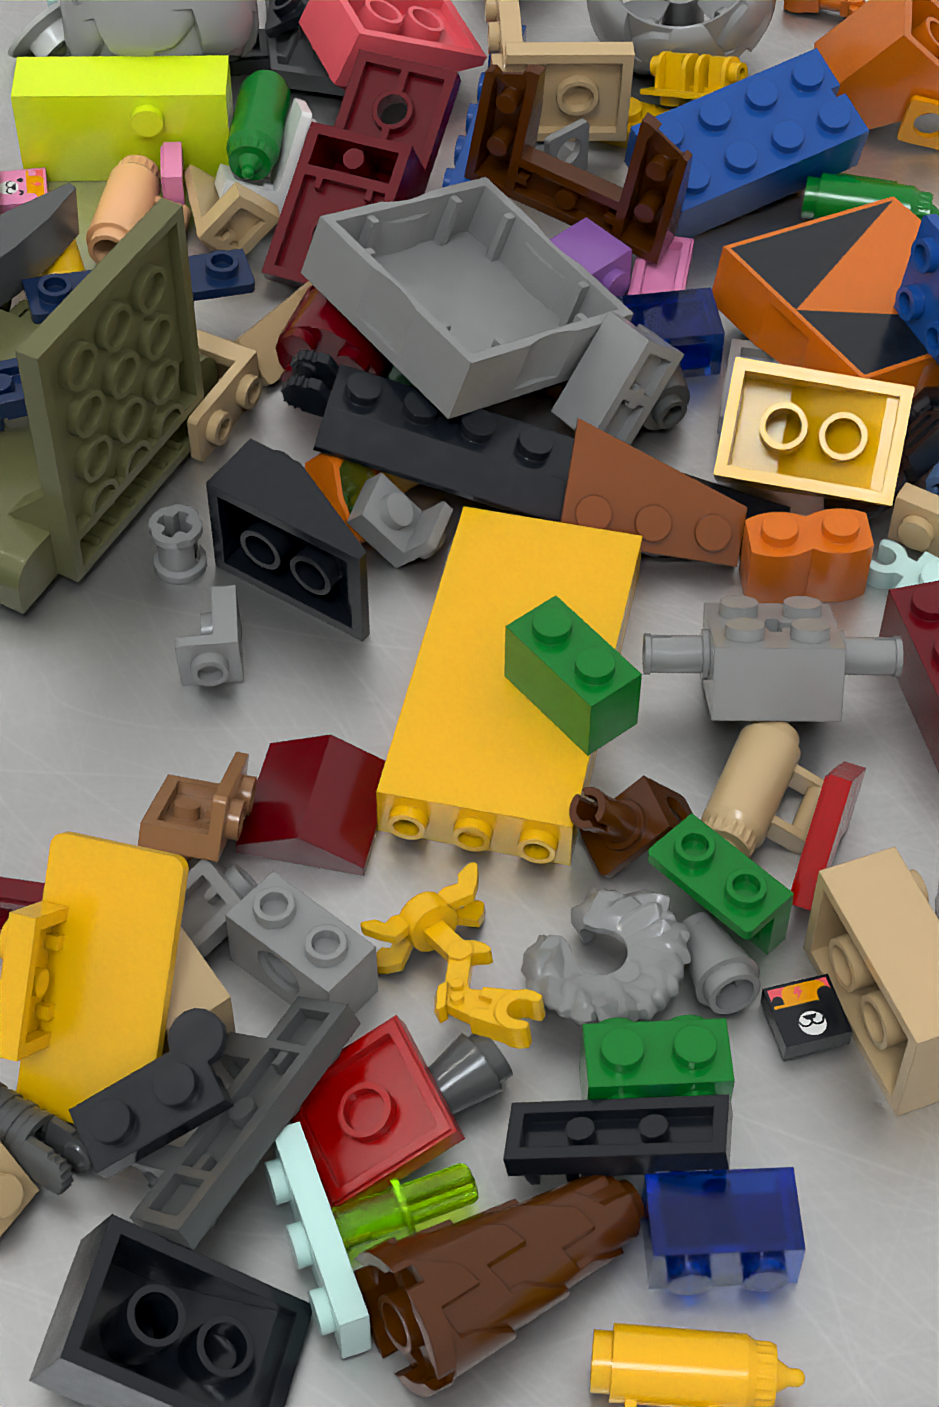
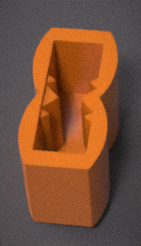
[739,508,874,603]

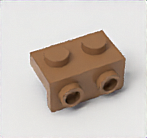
[138,752,257,862]

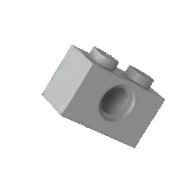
[225,871,378,1014]

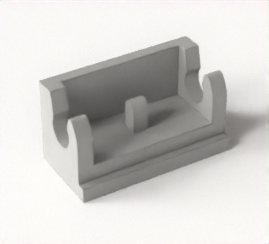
[551,310,685,445]

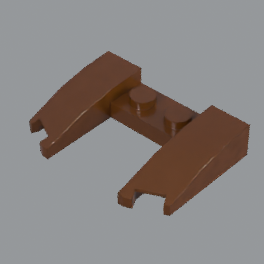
[464,64,693,265]

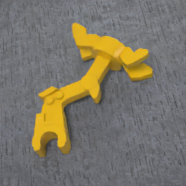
[360,862,545,1049]

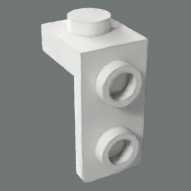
[214,98,316,214]

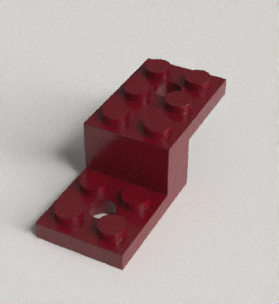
[261,49,461,288]

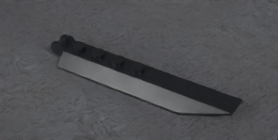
[281,348,791,558]

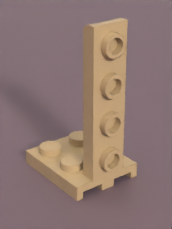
[485,0,635,141]

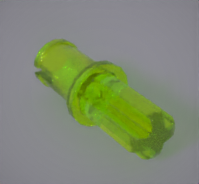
[331,1163,479,1253]

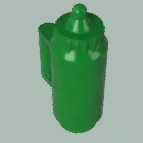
[226,70,291,181]
[801,172,939,221]

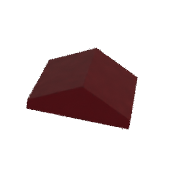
[235,734,385,876]

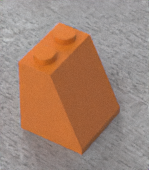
[814,0,939,130]

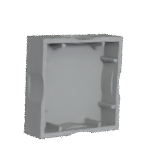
[301,177,634,419]

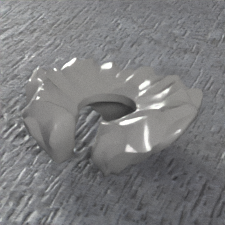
[521,888,691,1026]

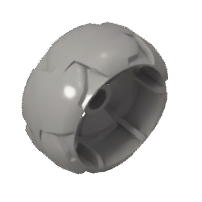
[60,0,259,62]
[586,0,776,76]

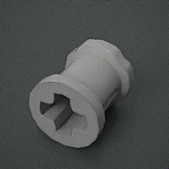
[148,504,208,585]

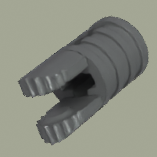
[0,1082,93,1195]

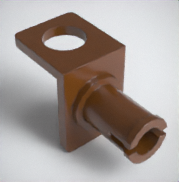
[569,775,693,878]

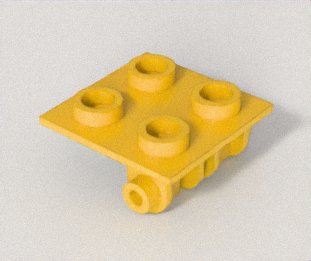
[640,51,748,106]

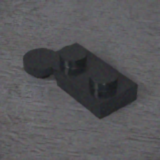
[69,1008,234,1179]

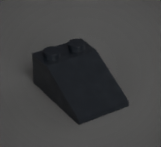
[206,438,370,642]
[29,1214,312,1407]

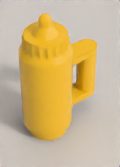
[590,1323,805,1407]

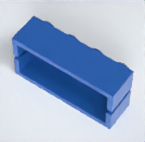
[624,48,869,238]

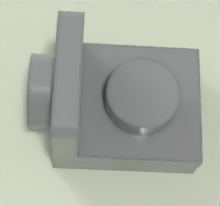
[346,473,453,568]
[175,585,244,686]
[181,859,258,958]

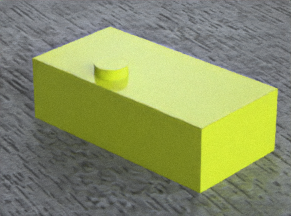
[11,55,234,181]

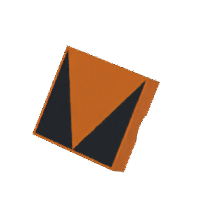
[709,196,939,397]

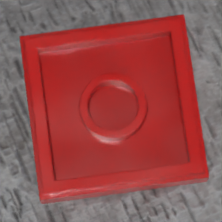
[290,1015,465,1216]

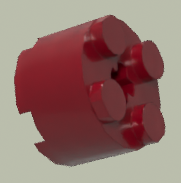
[275,285,394,383]

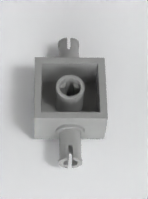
[642,595,903,722]

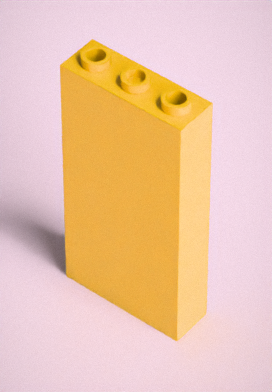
[376,506,643,866]

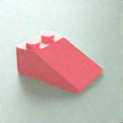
[298,0,487,90]

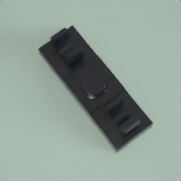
[503,1094,733,1185]

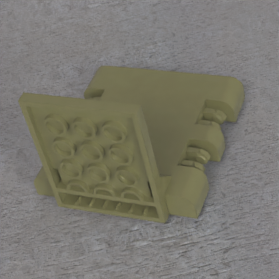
[0,198,218,614]

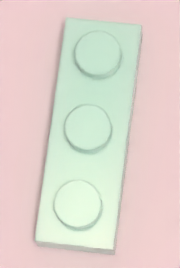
[264,1121,372,1359]

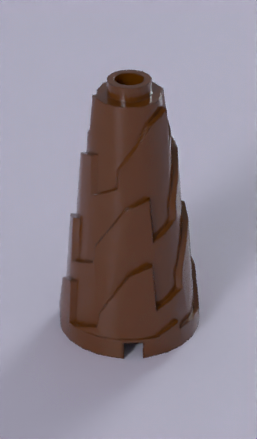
[353,1175,645,1398]

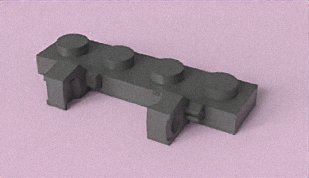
[129,996,361,1250]

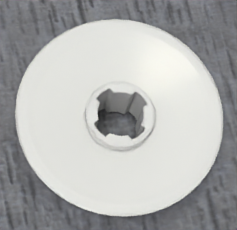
[7,0,69,58]

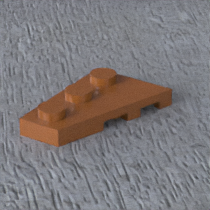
[560,418,747,567]

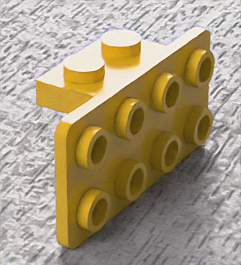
[0,831,189,1124]

